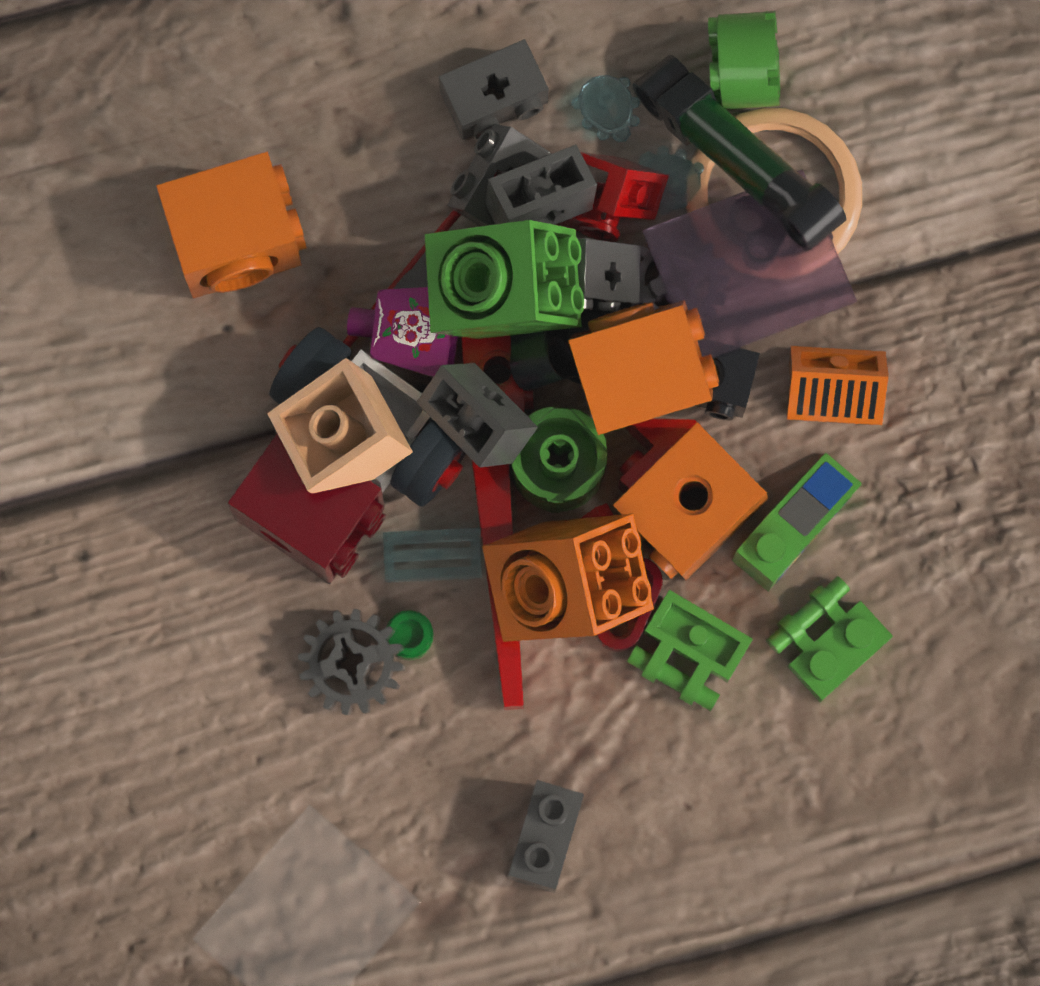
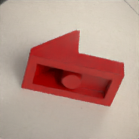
[618,418,697,494]

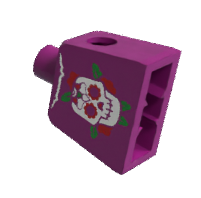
[347,287,458,377]

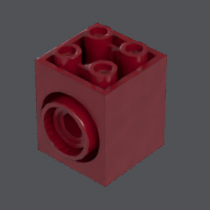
[228,433,387,584]

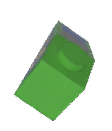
[732,453,862,592]

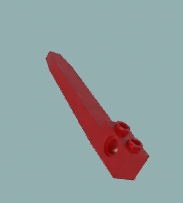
[462,335,534,710]

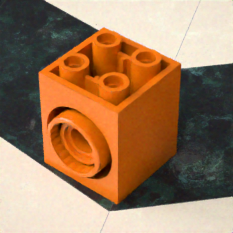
[156,151,307,299]
[568,300,719,435]
[613,422,769,581]
[482,513,654,642]

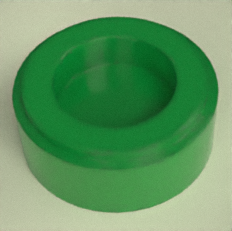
[386,610,434,660]

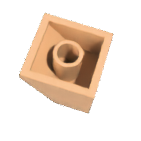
[267,358,413,494]

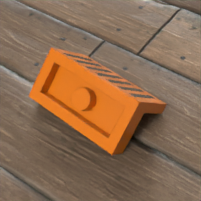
[786,346,889,425]

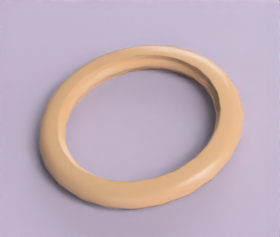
[685,108,862,280]

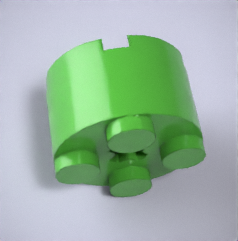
[708,11,780,109]
[510,407,608,513]

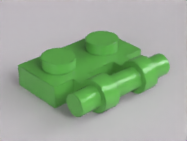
[766,576,893,702]
[627,590,753,711]

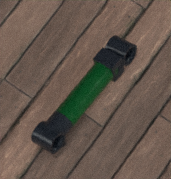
[632,55,847,252]

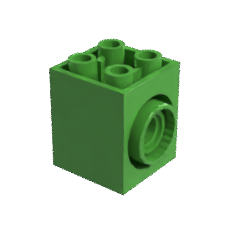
[425,220,585,339]

